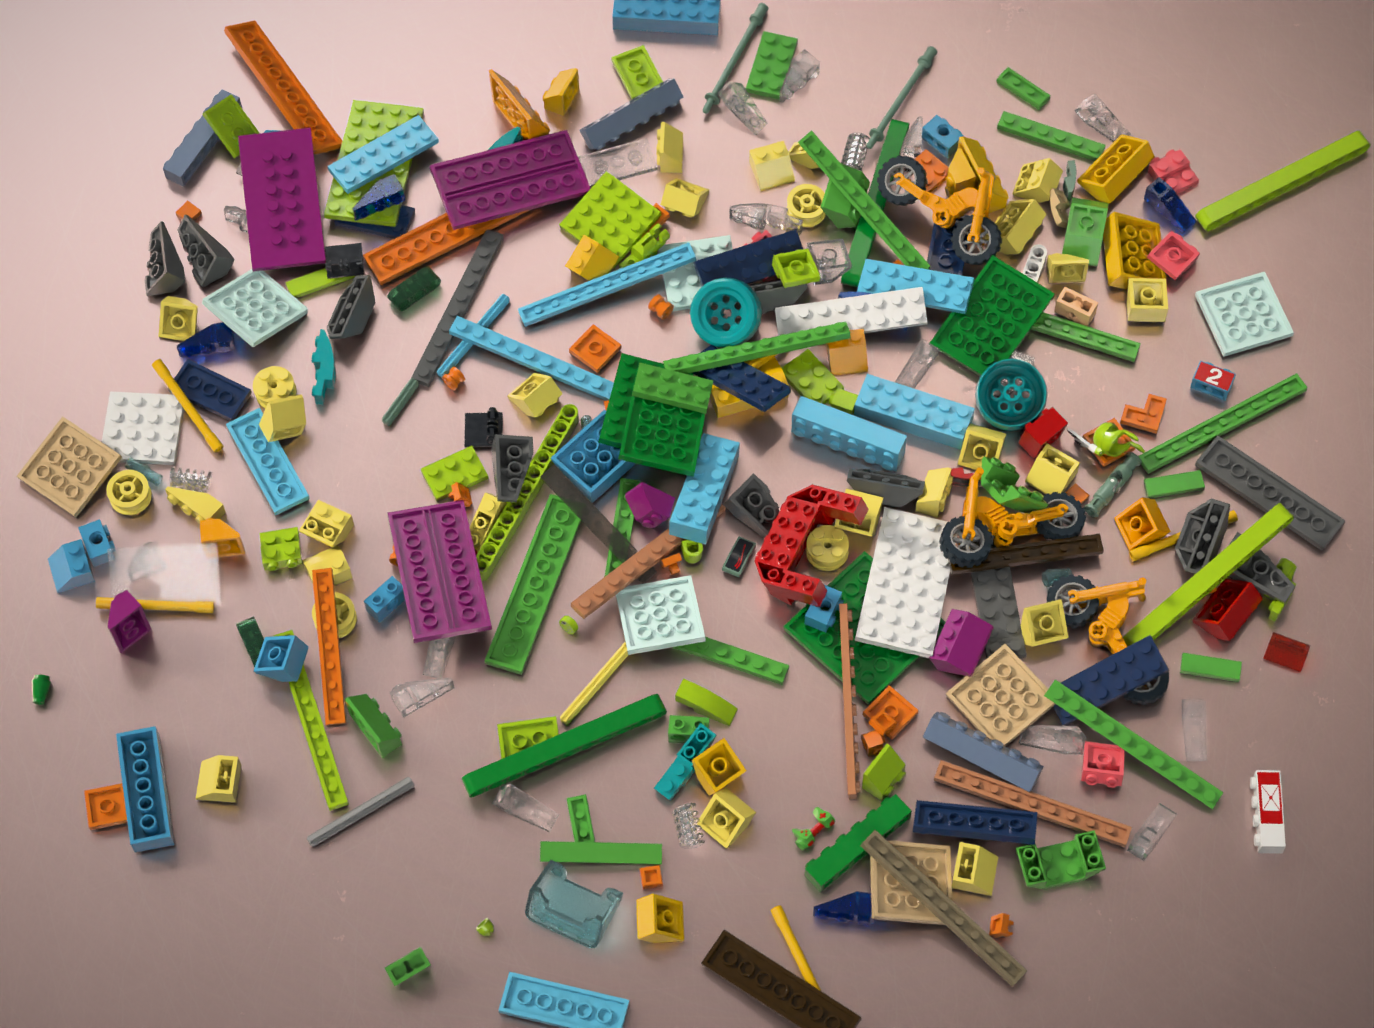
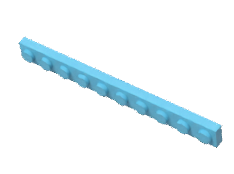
[518,243,697,327]
[449,316,614,401]

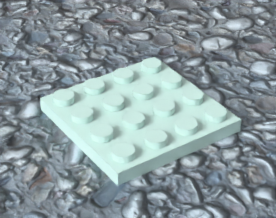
[658,235,733,312]
[202,269,308,347]
[1195,272,1294,357]
[616,575,706,655]

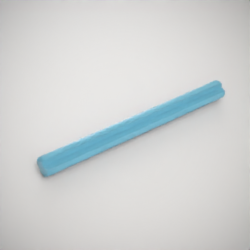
[437,294,510,378]

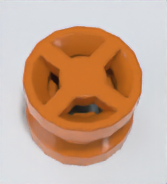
[442,367,466,391]

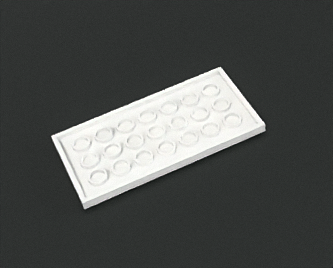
[855,507,958,658]

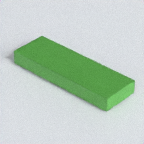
[997,67,1050,110]
[1144,470,1205,498]
[1180,653,1242,682]
[566,794,595,842]

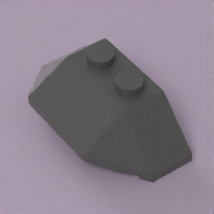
[327,275,376,339]
[738,279,808,314]
[847,469,925,507]
[1175,498,1230,574]

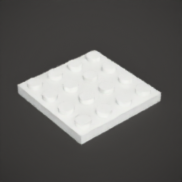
[102,391,184,465]

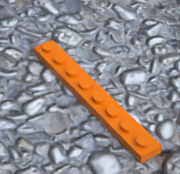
[312,568,347,726]

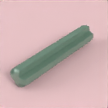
[382,378,419,426]

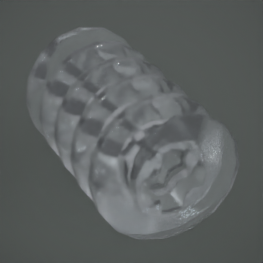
[841,133,870,171]
[169,466,212,493]
[672,803,705,849]

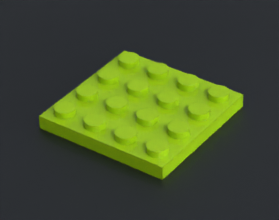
[559,171,662,268]

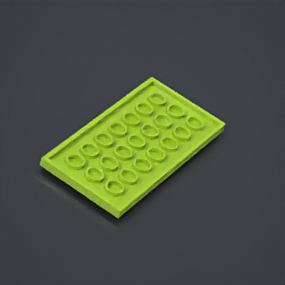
[324,100,424,227]

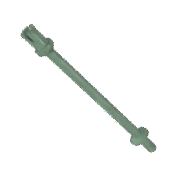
[703,3,769,114]
[866,46,938,149]

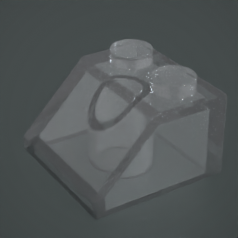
[806,238,852,285]

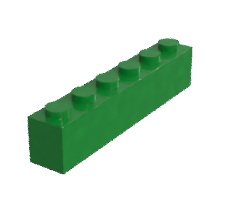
[805,794,912,893]

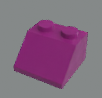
[625,482,675,529]

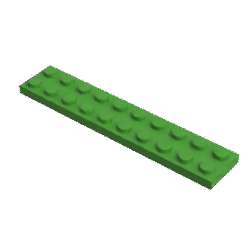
[484,494,587,675]

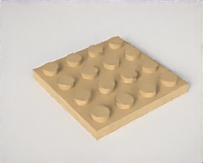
[16,416,122,518]
[946,644,1055,747]
[870,840,952,925]

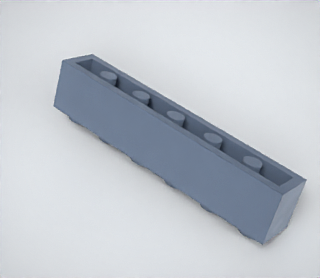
[579,78,684,151]
[163,89,242,187]
[923,712,1044,792]

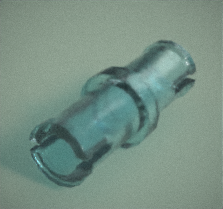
[125,457,163,486]

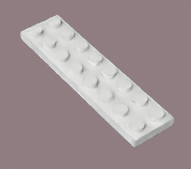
[775,287,928,336]

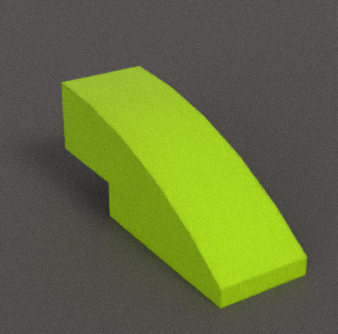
[675,678,738,726]

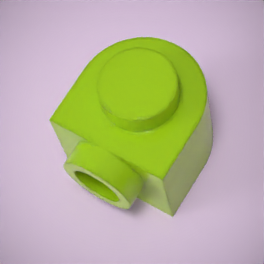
[681,539,703,563]

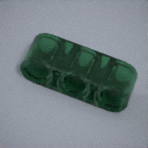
[387,266,441,311]
[236,616,264,667]

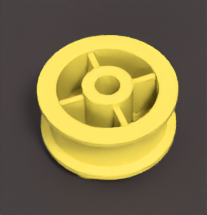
[787,184,826,227]
[253,366,297,409]
[107,470,152,515]
[806,525,849,571]
[312,592,357,638]

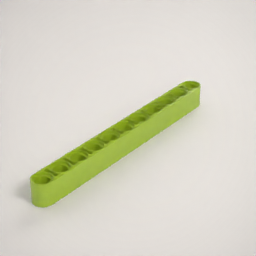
[1195,131,1371,231]
[476,404,579,581]
[1123,503,1294,647]

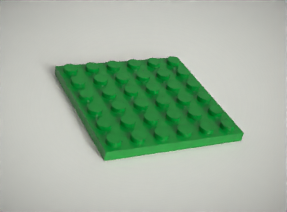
[783,551,946,706]

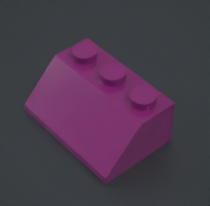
[108,590,151,653]
[930,609,994,677]

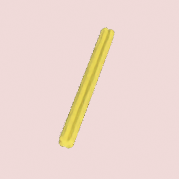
[560,642,628,725]

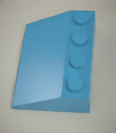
[551,409,636,503]

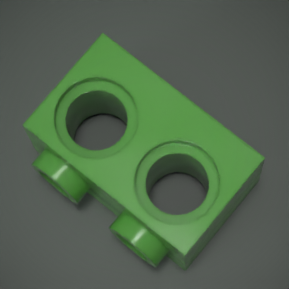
[668,715,710,743]
[385,946,431,986]

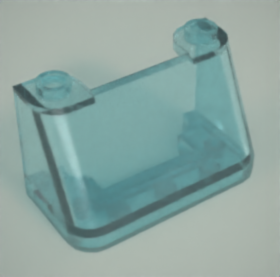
[525,860,623,948]

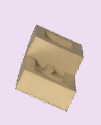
[1050,188,1071,229]

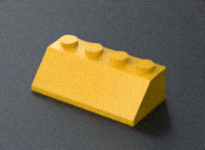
[1077,134,1155,204]
[958,136,1009,213]

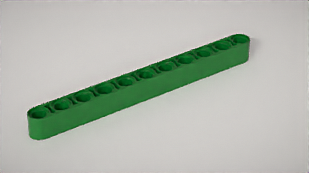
[841,119,909,288]
[461,694,667,797]

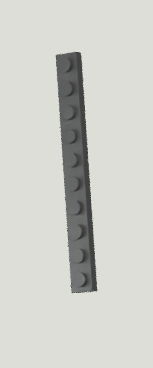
[411,229,504,387]

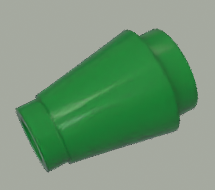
[32,674,51,704]

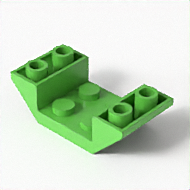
[1062,197,1109,267]
[981,456,1048,513]
[1016,830,1106,889]

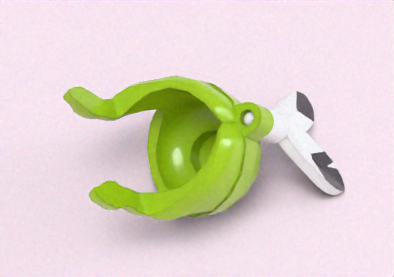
[1067,422,1145,457]

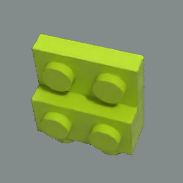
[772,248,820,288]
[259,527,303,571]

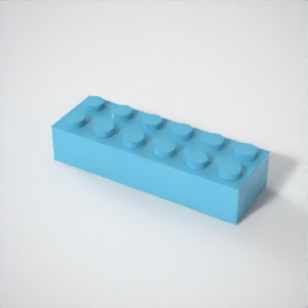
[854,374,975,450]
[791,396,907,472]
[669,433,740,544]

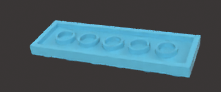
[328,115,439,194]
[857,259,974,314]
[226,408,310,516]
[498,972,629,1028]

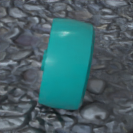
[690,277,762,348]
[975,359,1048,431]

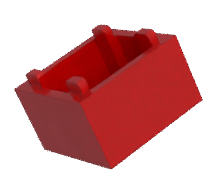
[1018,407,1068,459]

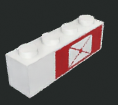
[1250,770,1286,853]

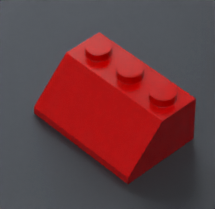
[1192,579,1263,641]

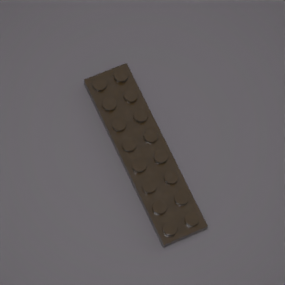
[701,930,862,1028]

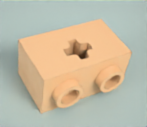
[1054,287,1098,326]

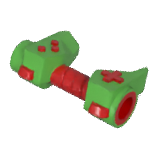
[792,807,835,850]

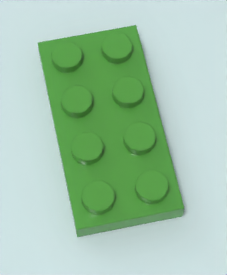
[746,31,798,99]
[632,363,713,414]

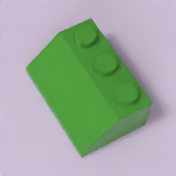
[820,164,870,228]
[345,694,402,758]

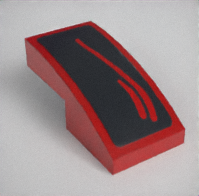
[951,467,983,487]

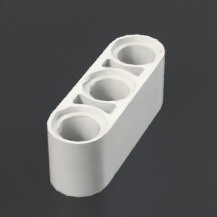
[1022,244,1047,283]

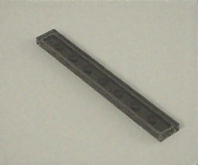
[540,464,657,584]

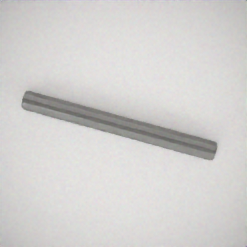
[307,777,414,847]

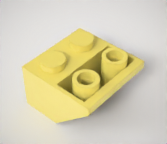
[656,122,683,173]
[1012,158,1063,203]
[259,394,306,442]
[1025,444,1080,494]
[916,467,953,518]
[835,488,884,537]
[299,500,354,548]
[196,755,242,803]
[952,842,998,896]

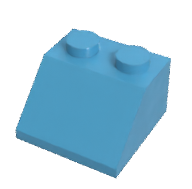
[48,539,95,593]
[253,635,309,682]

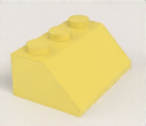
[985,199,1047,255]

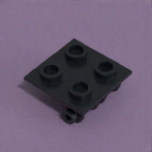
[325,243,364,279]
[464,407,503,447]

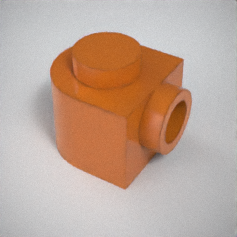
[861,730,885,757]

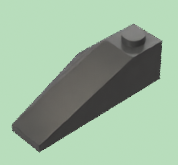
[177,215,235,287]
[145,221,186,296]
[492,434,534,502]
[723,473,780,538]
[1228,532,1295,603]

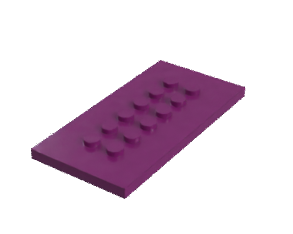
[238,128,326,272]
[430,130,591,230]
[387,500,492,643]

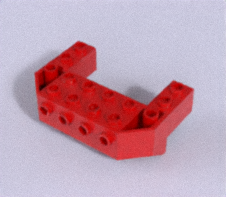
[754,484,869,607]

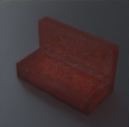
[1264,632,1311,672]

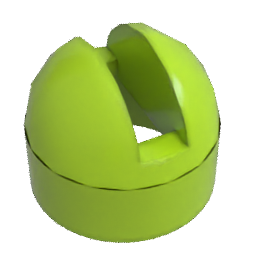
[476,918,494,936]

